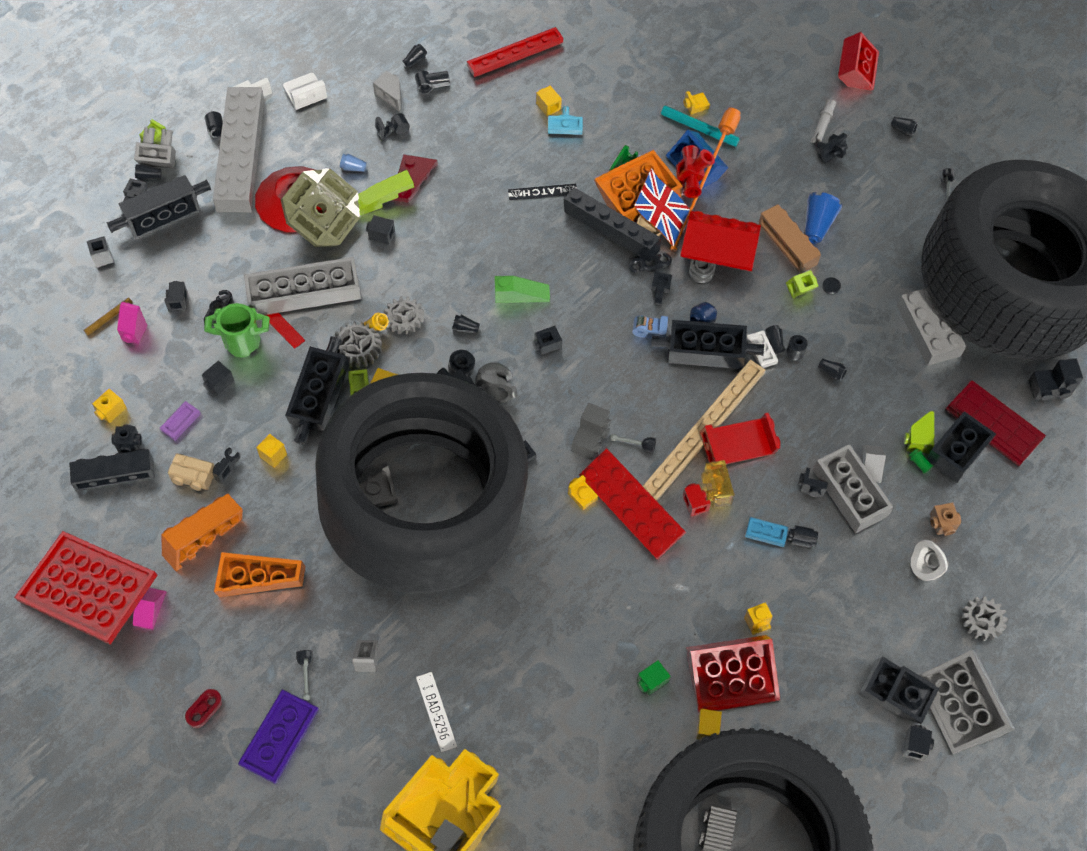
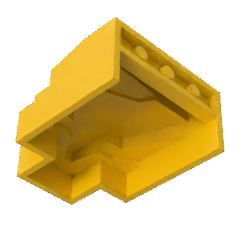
[380,749,501,851]

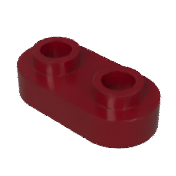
[185,689,222,728]

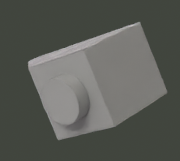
[373,71,401,111]

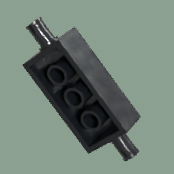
[106,175,211,240]
[651,320,764,369]
[285,336,349,445]

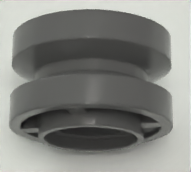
[689,259,716,283]

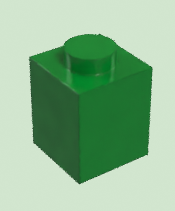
[637,660,671,696]

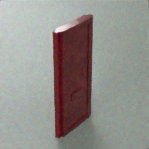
[945,380,1046,467]

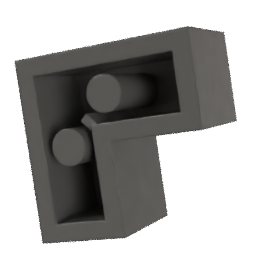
[571,403,611,460]

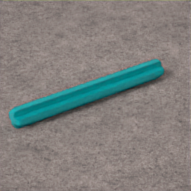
[661,105,740,147]

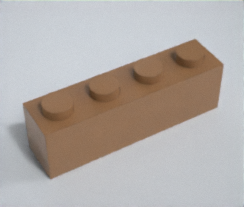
[758,204,821,274]

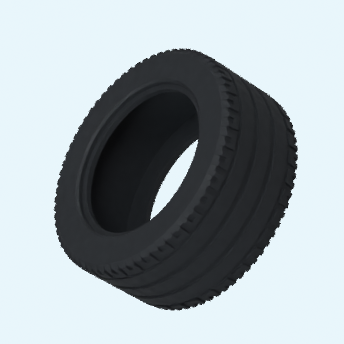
[633,728,874,851]

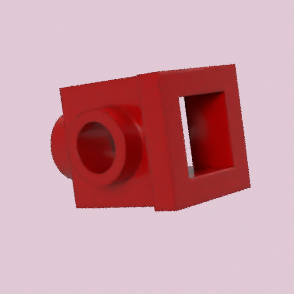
[682,483,711,517]

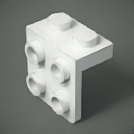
[283,73,327,110]

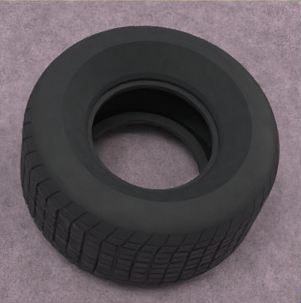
[921,160,1087,360]

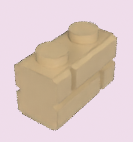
[168,453,214,491]

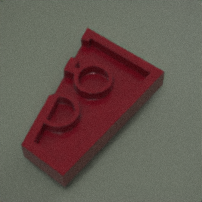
[393,154,438,203]

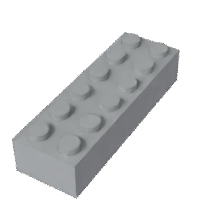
[244,257,361,315]

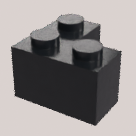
[1028,358,1083,401]

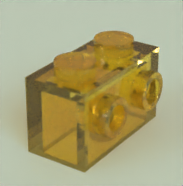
[701,460,735,508]

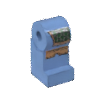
[632,316,668,339]

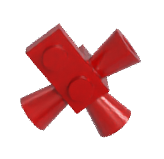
[676,145,715,198]

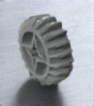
[334,321,382,370]

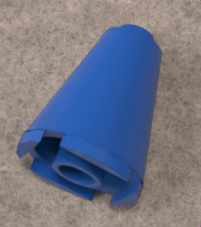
[805,192,843,244]

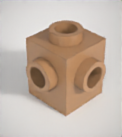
[930,503,961,536]

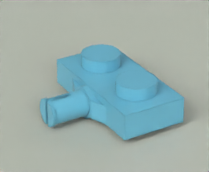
[548,106,583,135]

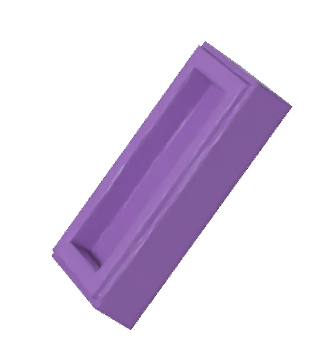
[160,401,201,441]

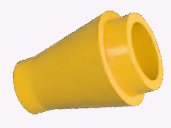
[364,312,389,331]

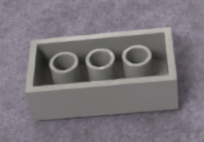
[897,288,966,366]
[813,444,893,534]

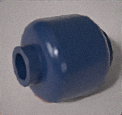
[690,302,717,323]

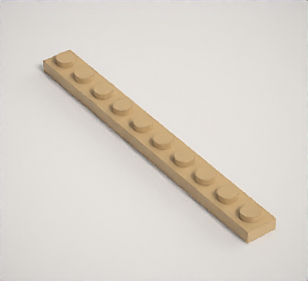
[643,360,766,501]

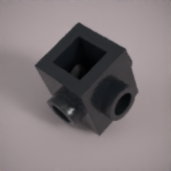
[111,424,142,453]

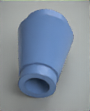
[340,154,367,172]

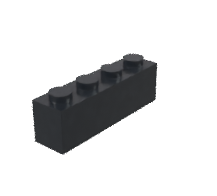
[69,449,155,491]

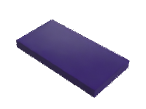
[238,689,319,785]

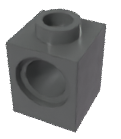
[430,819,467,851]

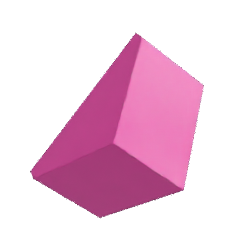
[133,588,166,630]

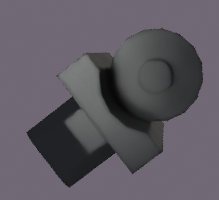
[816,133,848,163]

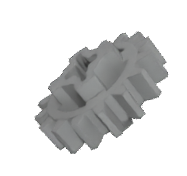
[384,296,424,335]
[961,596,1008,641]

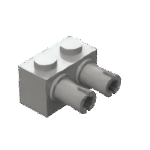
[134,127,176,168]

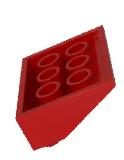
[680,211,761,271]
[686,635,780,713]

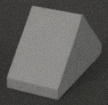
[862,445,886,483]
[353,640,378,672]

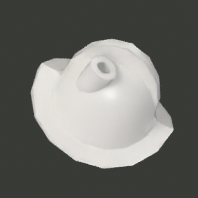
[911,540,949,581]

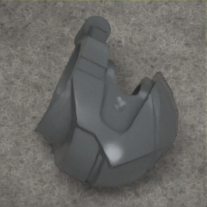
[475,362,517,403]

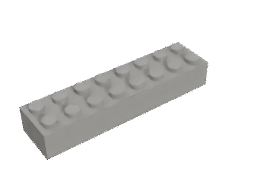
[213,87,265,213]

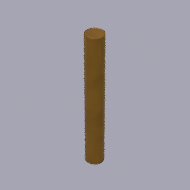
[83,297,133,336]

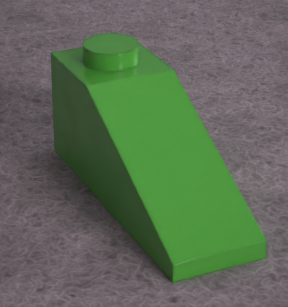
[495,276,550,303]

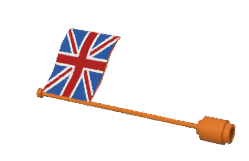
[634,107,741,252]

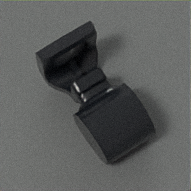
[375,113,410,140]

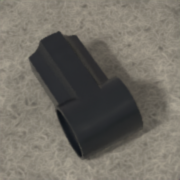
[415,71,450,94]

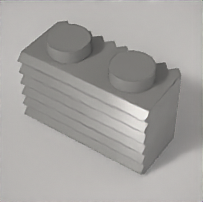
[699,805,737,851]

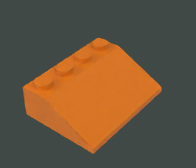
[594,150,683,222]

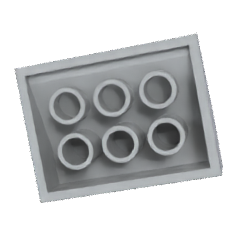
[920,650,1015,754]

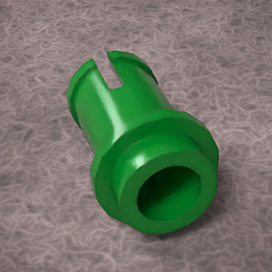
[909,449,933,474]

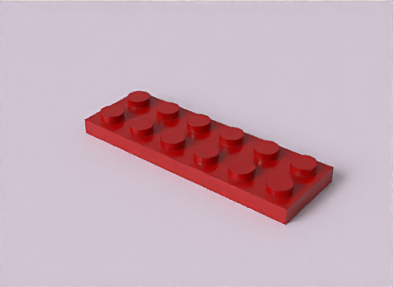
[579,448,687,560]

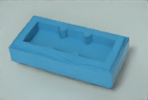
[745,517,789,547]

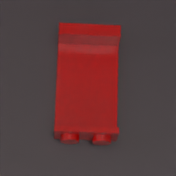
[700,412,780,468]

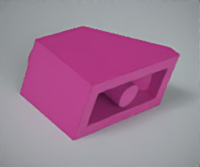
[117,302,148,344]

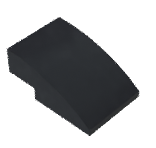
[859,656,939,724]

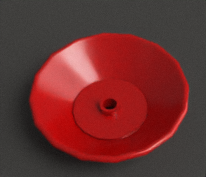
[255,166,323,233]

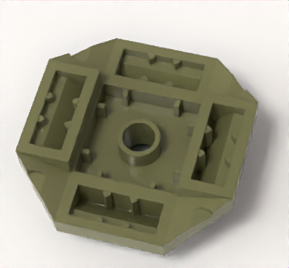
[281,168,360,247]

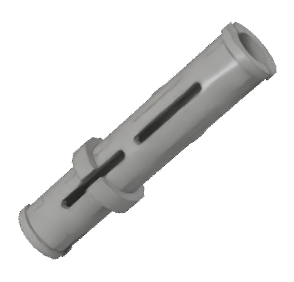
[811,99,837,144]

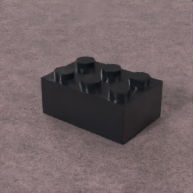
[926,411,996,483]

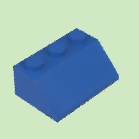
[665,130,728,189]

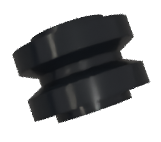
[448,350,475,376]

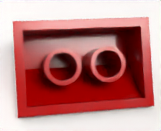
[838,32,879,91]

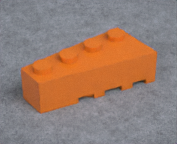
[161,494,243,572]
[214,552,306,598]

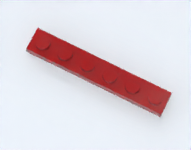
[467,27,564,77]

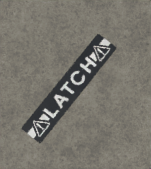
[508,183,577,200]

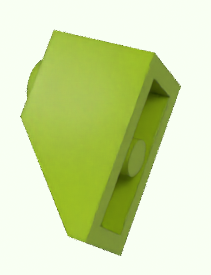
[904,411,935,454]

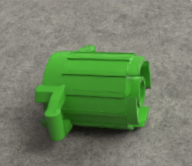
[204,303,270,357]

